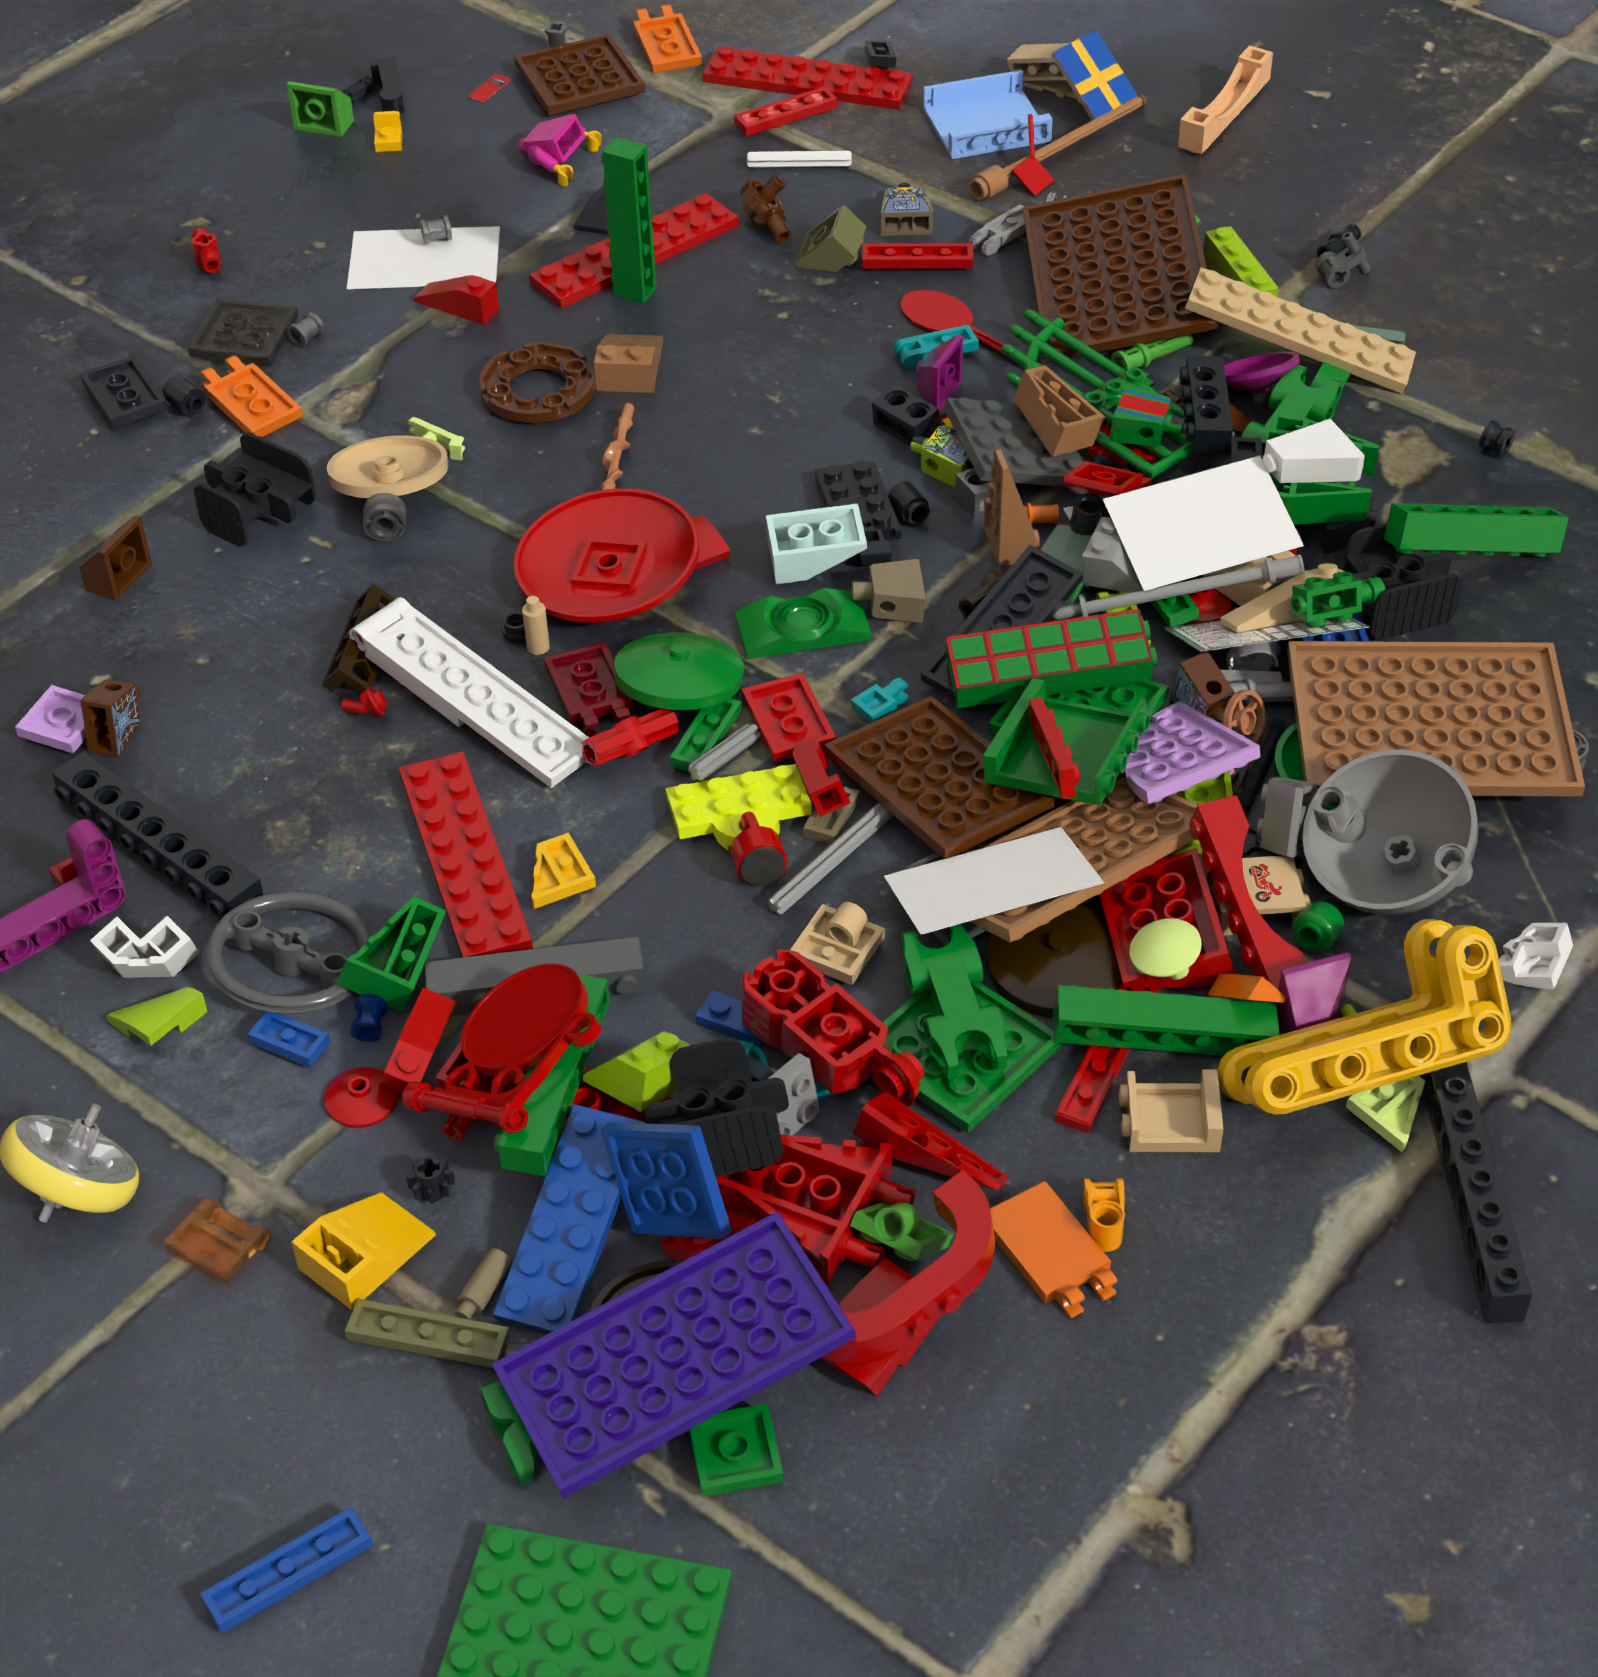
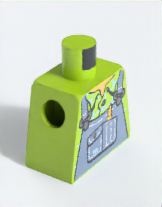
[911,425,974,488]

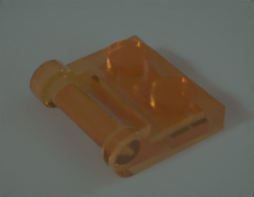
[164,1197,271,1284]

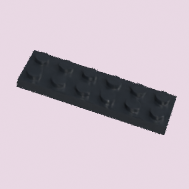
[921,545,1083,710]

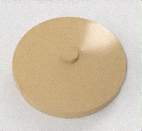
[327,436,449,498]

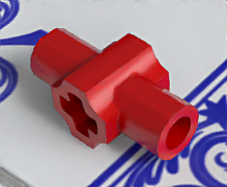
[191,228,221,273]

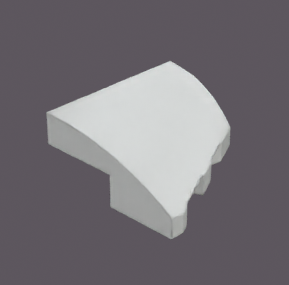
[1498,923,1573,989]

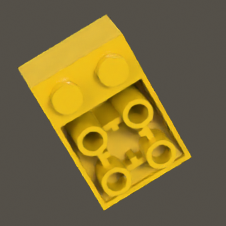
[291,1192,436,1310]

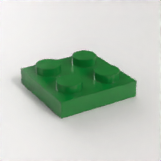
[689,1403,784,1497]

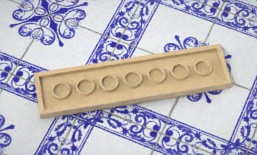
[1185,267,1416,394]

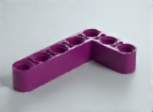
[0,819,126,973]

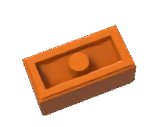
[1208,973,1286,1003]

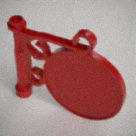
[402,963,601,1133]

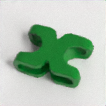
[480,1381,539,1487]

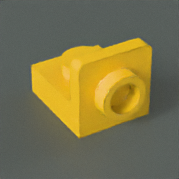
[373,111,402,152]

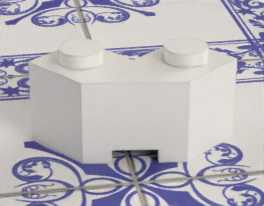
[90,916,200,978]

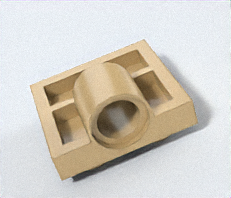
[790,902,885,985]

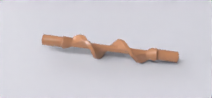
[600,403,635,490]

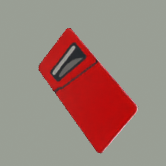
[468,74,511,102]

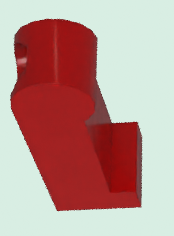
[792,740,851,817]

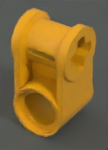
[1083,1178,1125,1252]

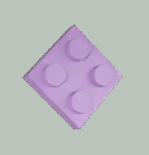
[15,685,86,753]

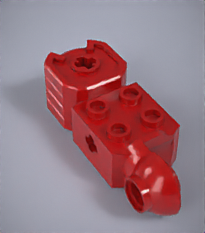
[741,950,924,1106]

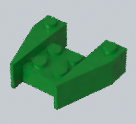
[1268,412,1379,525]

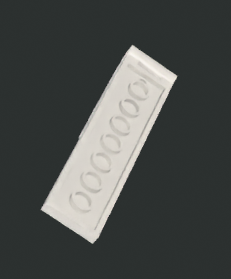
[349,597,589,788]

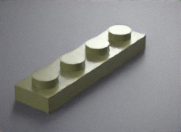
[345,1299,510,1368]

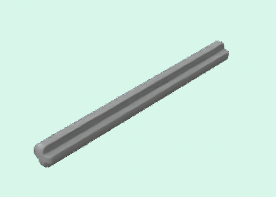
[768,802,894,915]

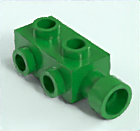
[1291,572,1386,627]

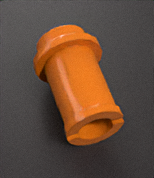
[1024,503,1059,526]

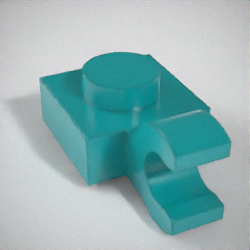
[851,677,909,724]

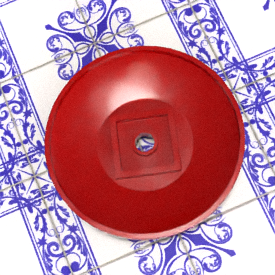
[514,488,700,623]

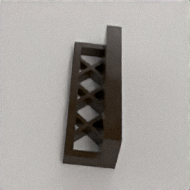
[322,584,395,693]

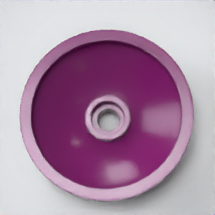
[1224,351,1300,395]

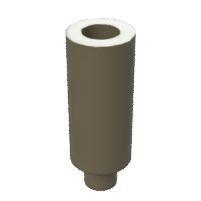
[455,1248,513,1319]

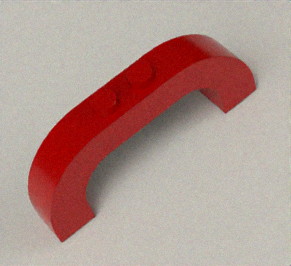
[820,1170,995,1363]

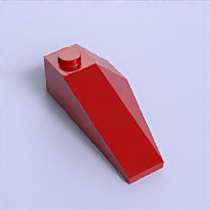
[853,1091,1010,1191]

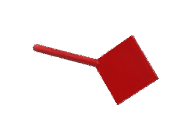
[1011,114,1055,197]

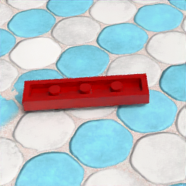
[734,86,838,136]
[862,243,973,270]
[1029,697,1080,799]

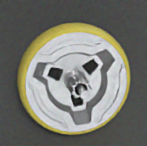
[0,1104,139,1223]

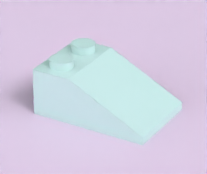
[766,503,867,584]

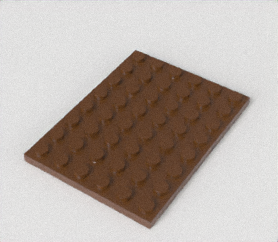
[1023,174,1219,362]

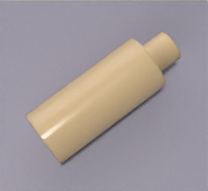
[522,596,550,655]

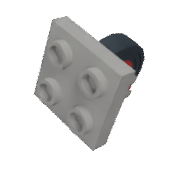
[748,1053,820,1135]

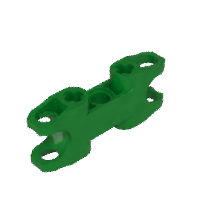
[1241,365,1343,460]
[902,924,1007,1080]

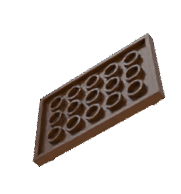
[824,696,1055,859]

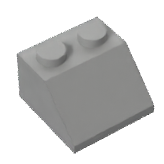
[1082,517,1143,593]
[1256,777,1317,858]

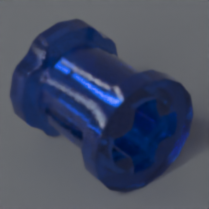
[350,994,387,1042]

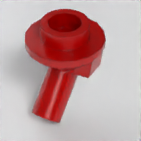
[342,686,388,718]

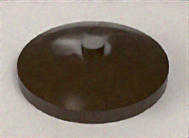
[986,904,1123,1018]

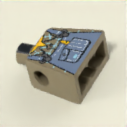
[881,183,933,236]

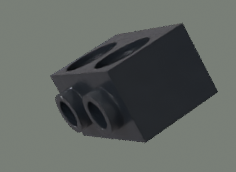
[872,385,940,446]

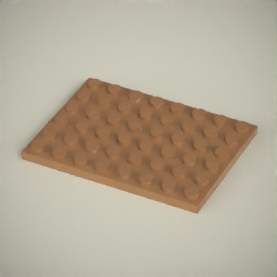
[1287,641,1585,796]

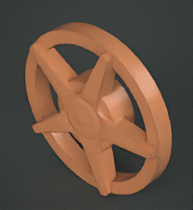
[1221,690,1266,744]

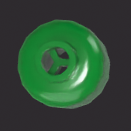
[1292,901,1344,953]

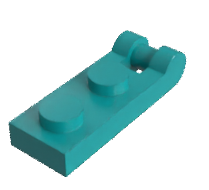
[893,324,979,370]

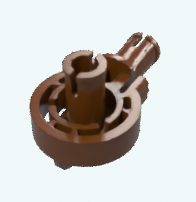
[740,174,792,244]

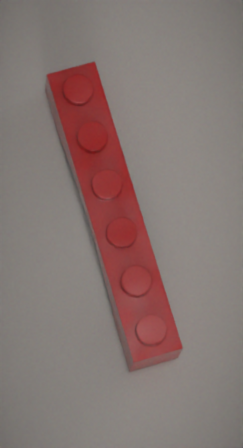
[1189,795,1307,1002]

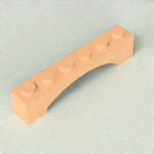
[1178,45,1273,154]

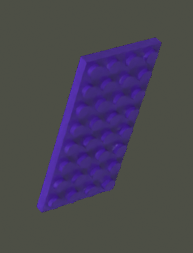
[492,1211,856,1499]

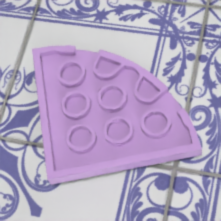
[1124,701,1260,804]

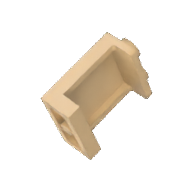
[1119,1070,1223,1152]

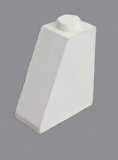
[1263,419,1365,483]

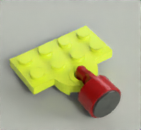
[665,764,812,885]

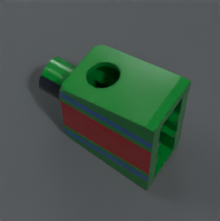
[1110,383,1185,447]

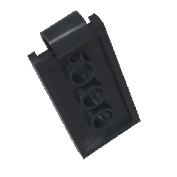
[815,461,902,567]

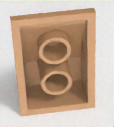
[594,334,663,393]

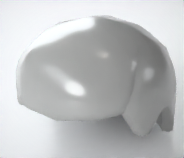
[1226,642,1279,671]

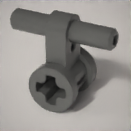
[1315,232,1371,288]

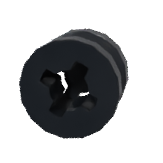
[1479,420,1516,457]

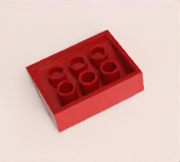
[1100,848,1235,989]

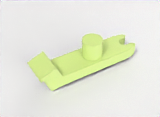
[408,417,465,461]

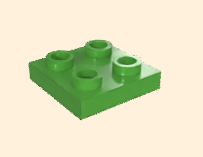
[850,1202,954,1261]

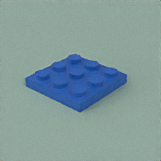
[600,1122,732,1239]

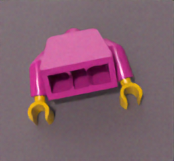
[519,114,602,186]

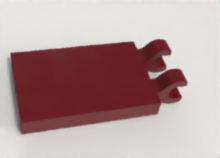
[544,642,634,737]

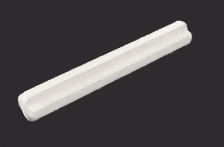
[747,151,852,168]

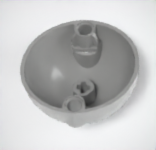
[1302,749,1478,915]

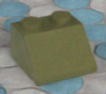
[795,204,867,272]

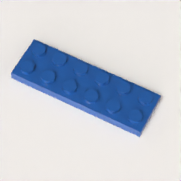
[493,1104,645,1334]

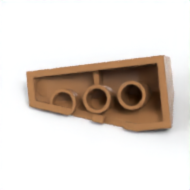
[983,449,1040,567]

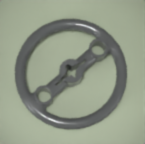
[207,891,372,1014]

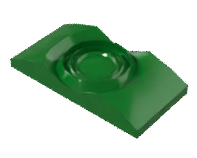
[735,588,872,659]

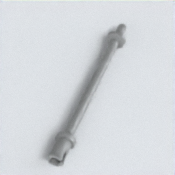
[1052,554,1305,620]

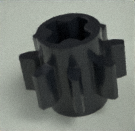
[406,1155,456,1204]

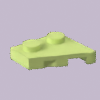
[1346,1076,1425,1152]

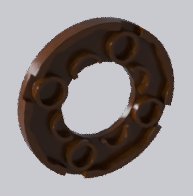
[479,342,596,425]

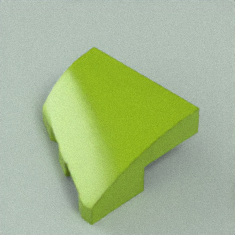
[106,987,208,1046]

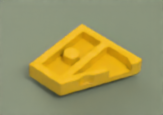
[531,832,596,909]

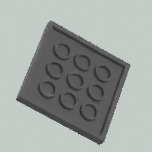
[943,398,1084,487]

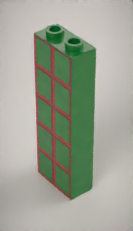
[946,609,1157,709]

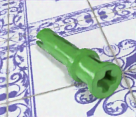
[1111,334,1193,371]

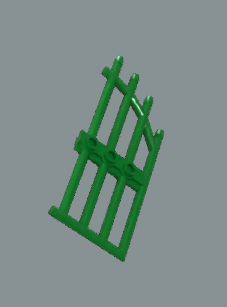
[1001,309,1193,479]

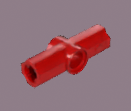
[582,709,679,768]

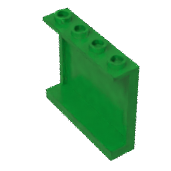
[983,678,1150,806]

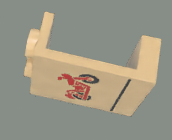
[1207,855,1310,936]

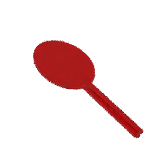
[901,290,1012,359]

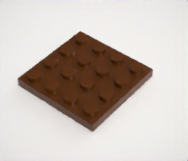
[514,34,645,116]

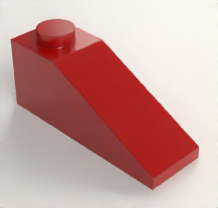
[414,275,499,325]
[380,987,456,1094]

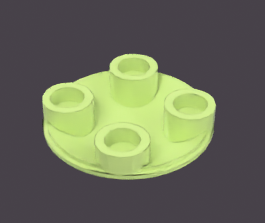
[1130,919,1202,980]

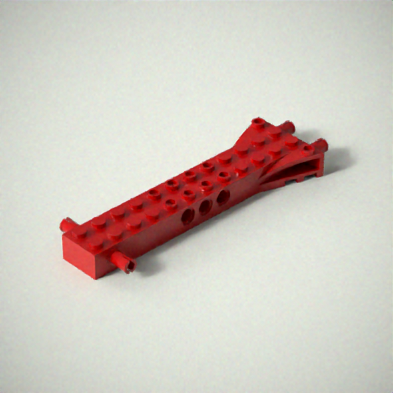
[435,1041,917,1287]

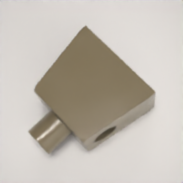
[851,559,926,623]

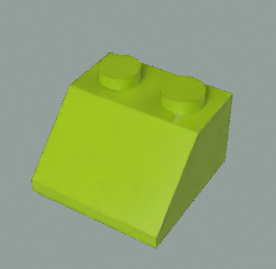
[583,1031,690,1112]

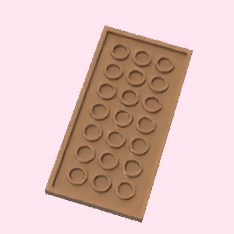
[969,773,1198,942]

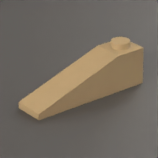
[1221,563,1344,633]

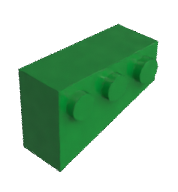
[335,896,446,1012]

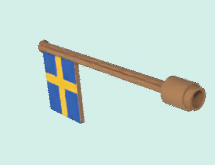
[968,30,1146,200]

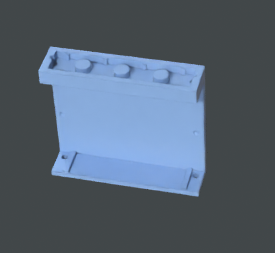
[923,70,1053,159]

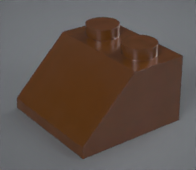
[79,515,152,601]

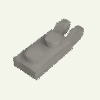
[969,204,1026,256]

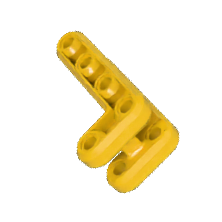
[1217,919,1512,1115]

